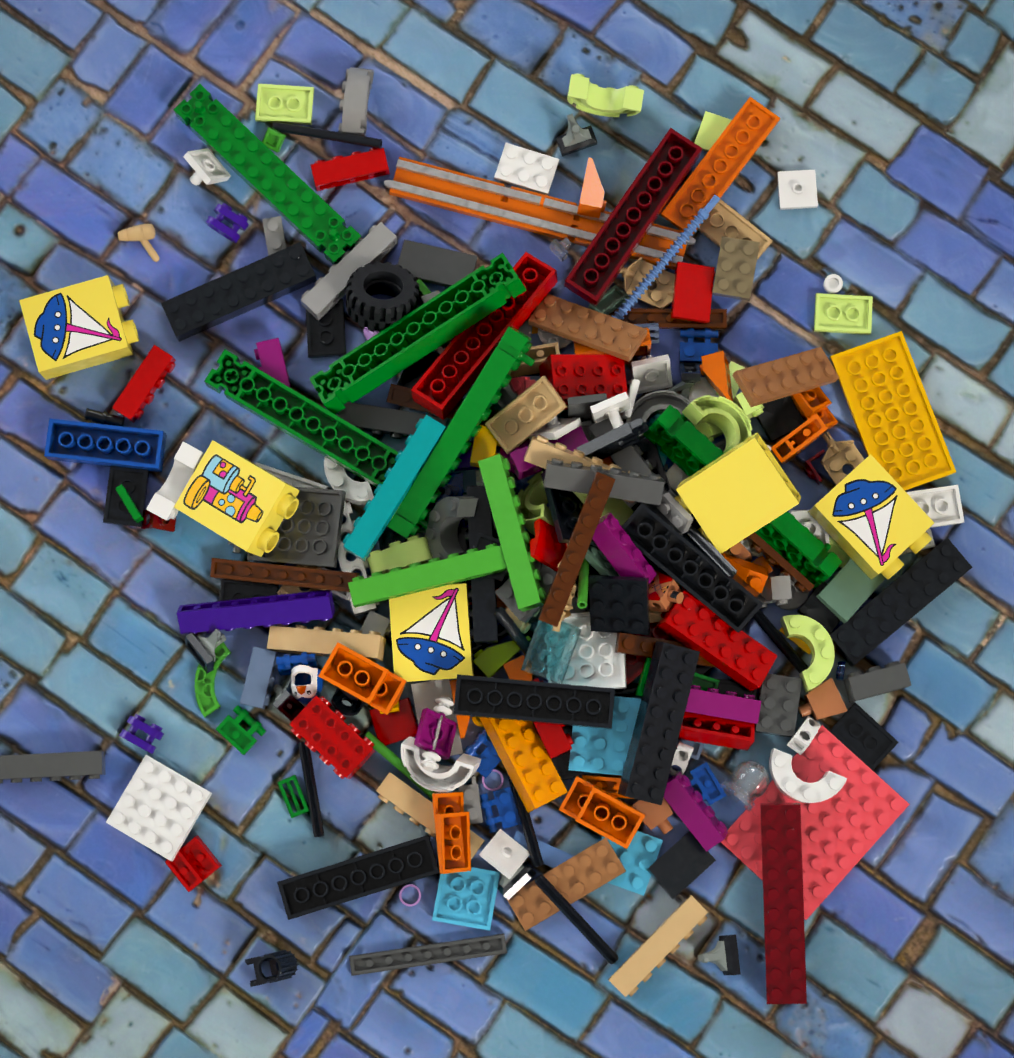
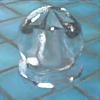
[720,760,769,811]

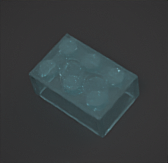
[521,620,581,684]

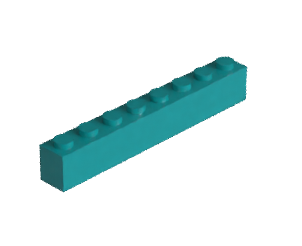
[343,415,446,561]

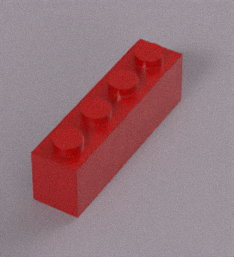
[311,148,390,191]
[112,345,176,423]
[532,678,574,759]
[678,712,755,751]

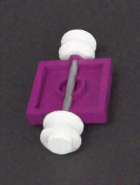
[414,696,458,772]

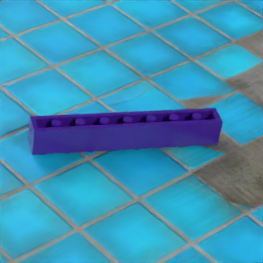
[177,590,335,635]

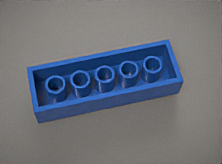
[44,418,167,472]

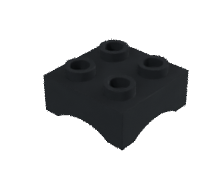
[756,396,805,443]
[797,581,840,634]

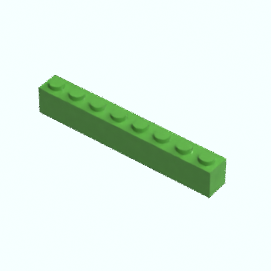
[478,454,546,612]
[348,544,507,608]

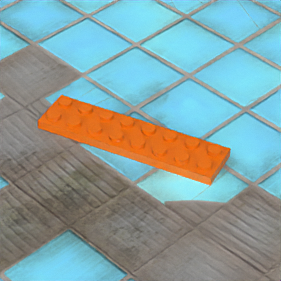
[661,97,780,237]

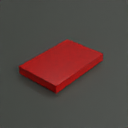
[671,262,715,323]

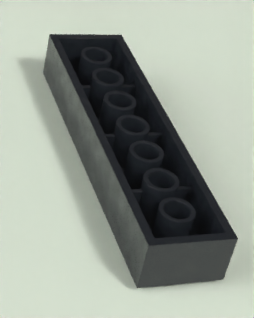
[161,242,317,342]
[463,486,499,645]
[622,503,766,633]
[830,538,972,667]
[618,641,700,805]
[453,674,615,729]
[277,835,440,920]

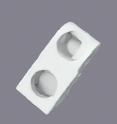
[787,716,821,755]
[670,741,694,776]

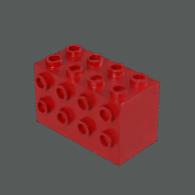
[539,354,628,410]
[289,696,376,780]

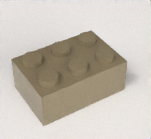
[712,236,760,301]

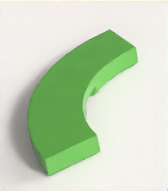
[194,642,231,718]

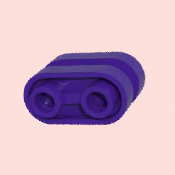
[205,203,249,243]
[119,714,164,754]

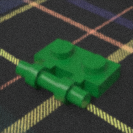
[216,705,266,755]

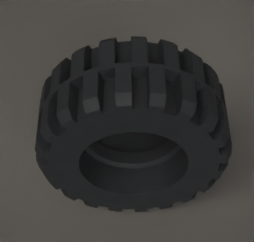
[346,261,419,332]

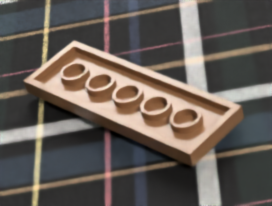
[528,294,647,362]
[732,347,839,407]
[507,837,626,931]

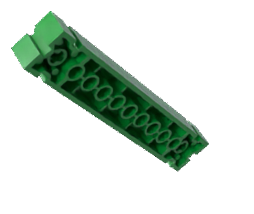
[174,84,361,265]
[309,253,526,414]
[387,326,535,539]
[204,349,404,500]
[643,405,842,590]

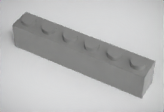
[301,222,398,321]

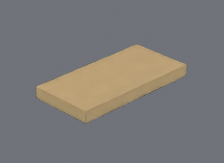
[697,199,773,260]
[485,376,568,454]

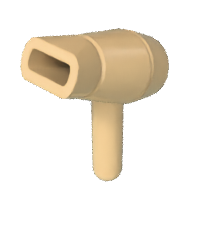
[118,224,160,262]

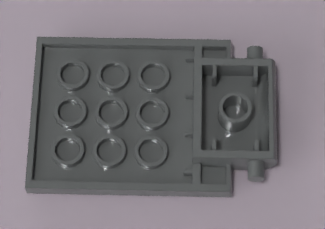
[228,487,346,568]

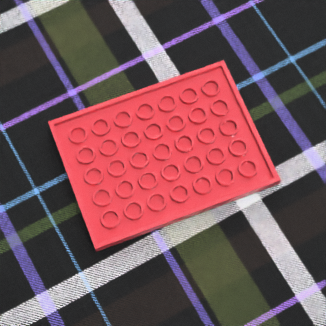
[720,725,910,920]

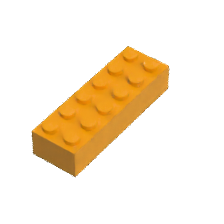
[479,717,568,813]

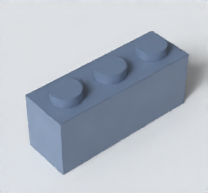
[240,647,278,709]

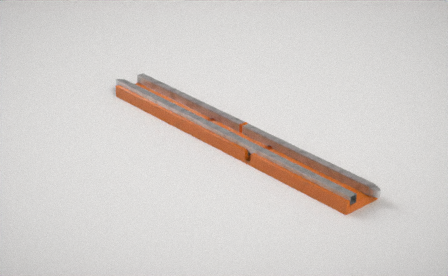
[384,157,696,270]

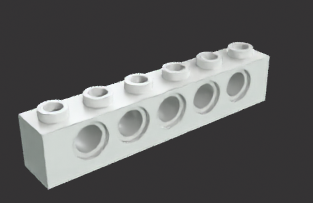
[338,500,379,616]

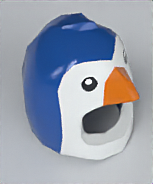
[291,665,323,705]

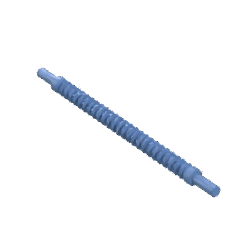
[611,195,720,320]

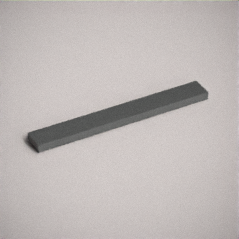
[349,933,507,976]

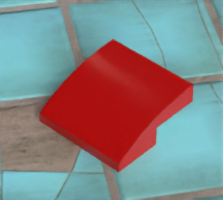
[530,518,567,572]
[369,698,418,746]
[165,835,222,892]

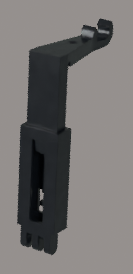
[542,418,649,472]

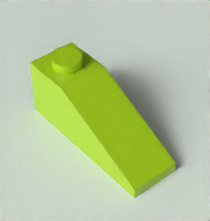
[473,636,531,677]

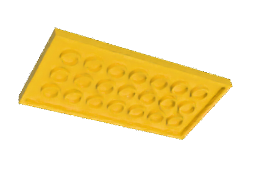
[830,331,956,491]

